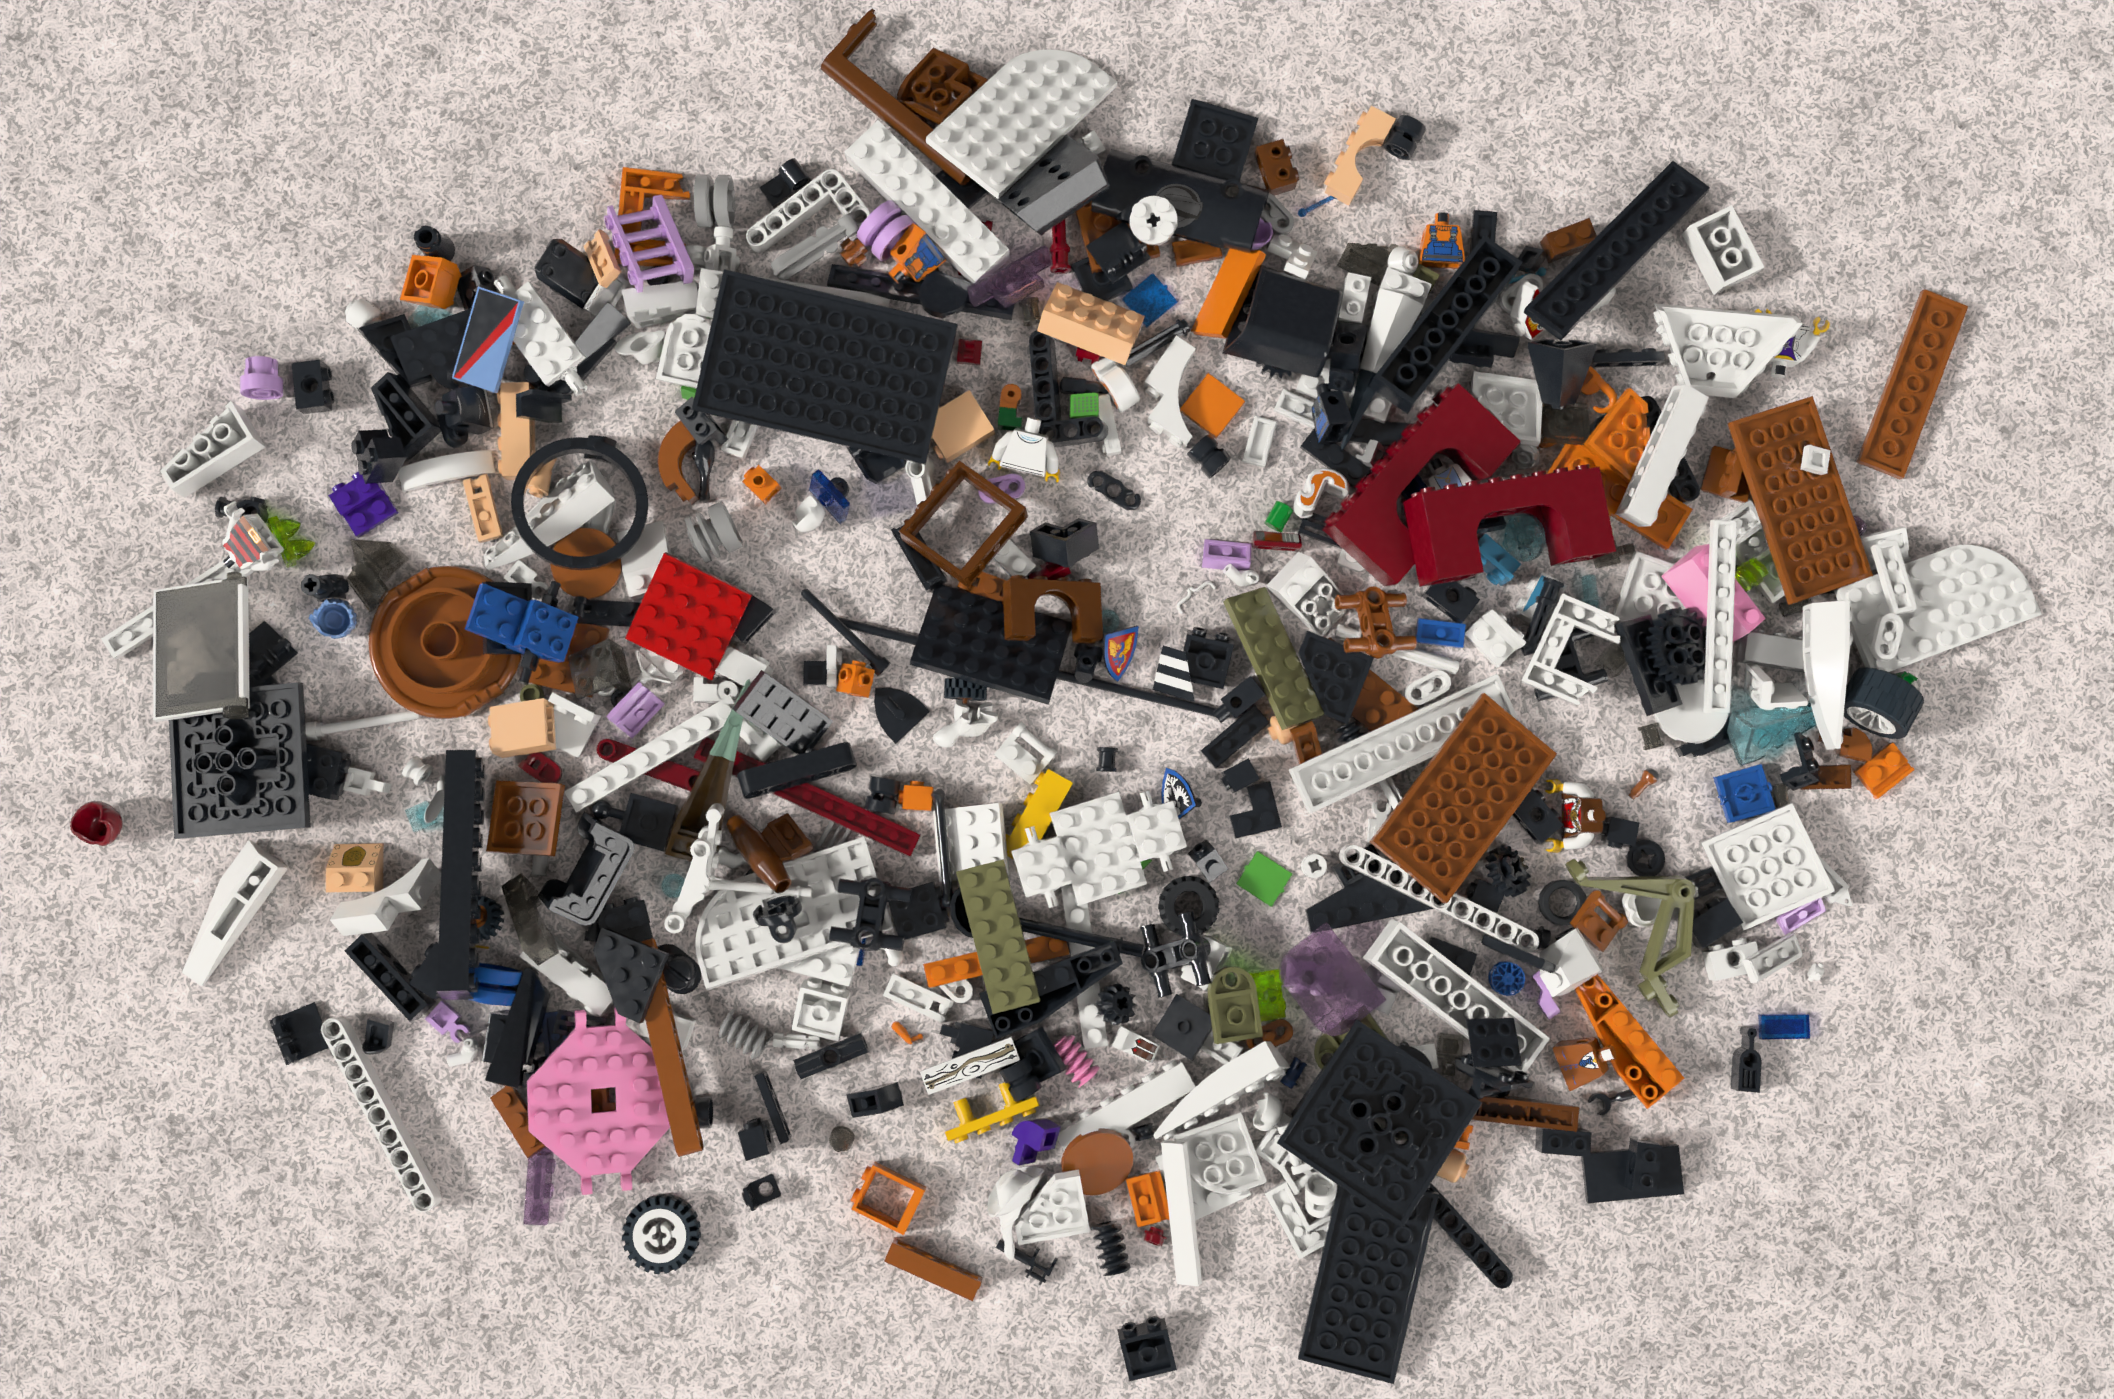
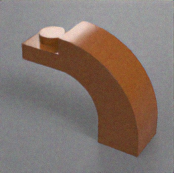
[658,420,699,504]

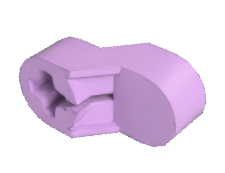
[1532,971,1561,1020]

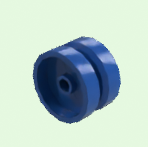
[468,962,522,1006]

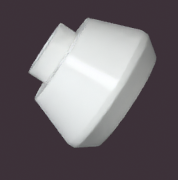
[1388,246,1418,275]

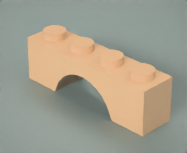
[1324,106,1396,206]

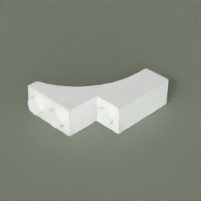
[1144,335,1196,448]
[330,858,441,936]

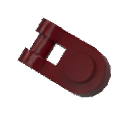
[518,752,562,783]

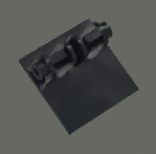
[1086,221,1151,284]
[227,621,298,684]
[269,1002,329,1065]
[1466,1018,1522,1067]

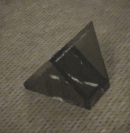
[350,539,409,592]

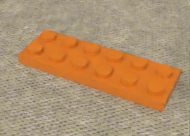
[1546,434,1693,550]

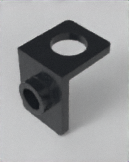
[742,1174,781,1211]

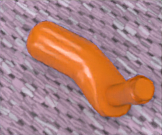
[891,1021,923,1045]

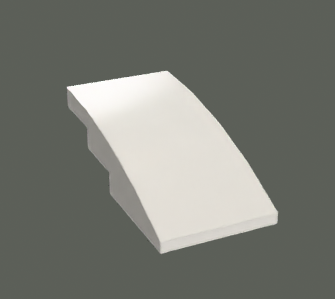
[1709,500,1785,604]

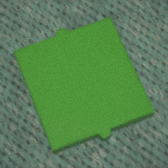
[1236,851,1292,907]

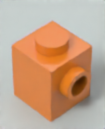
[742,465,782,505]
[899,781,934,811]

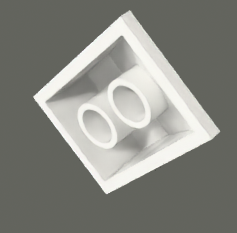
[617,521,672,601]

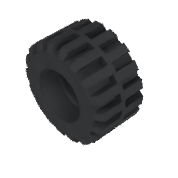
[1158,876,1220,936]

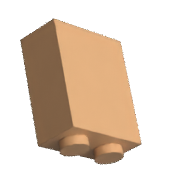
[932,390,995,463]
[488,698,556,758]

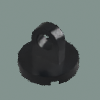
[753,896,802,943]

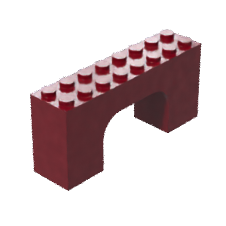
[1322,383,1521,587]
[1403,464,1616,587]

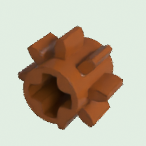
[839,238,868,267]

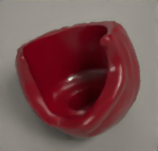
[70,801,123,846]

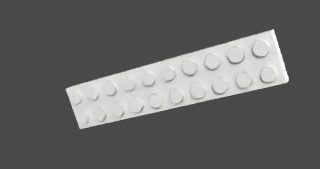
[1289,674,1517,814]

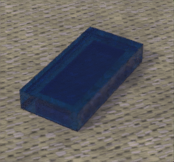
[1758,1014,1810,1040]

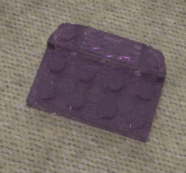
[1279,922,1386,1036]

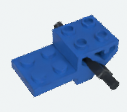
[465,581,578,685]

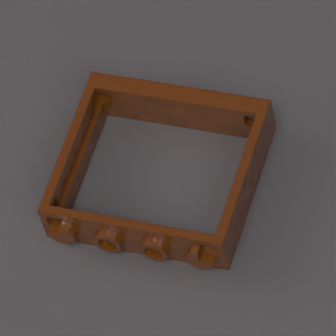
[899,460,1028,588]

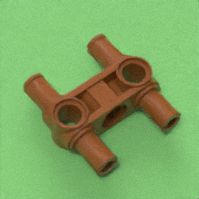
[1335,586,1417,659]

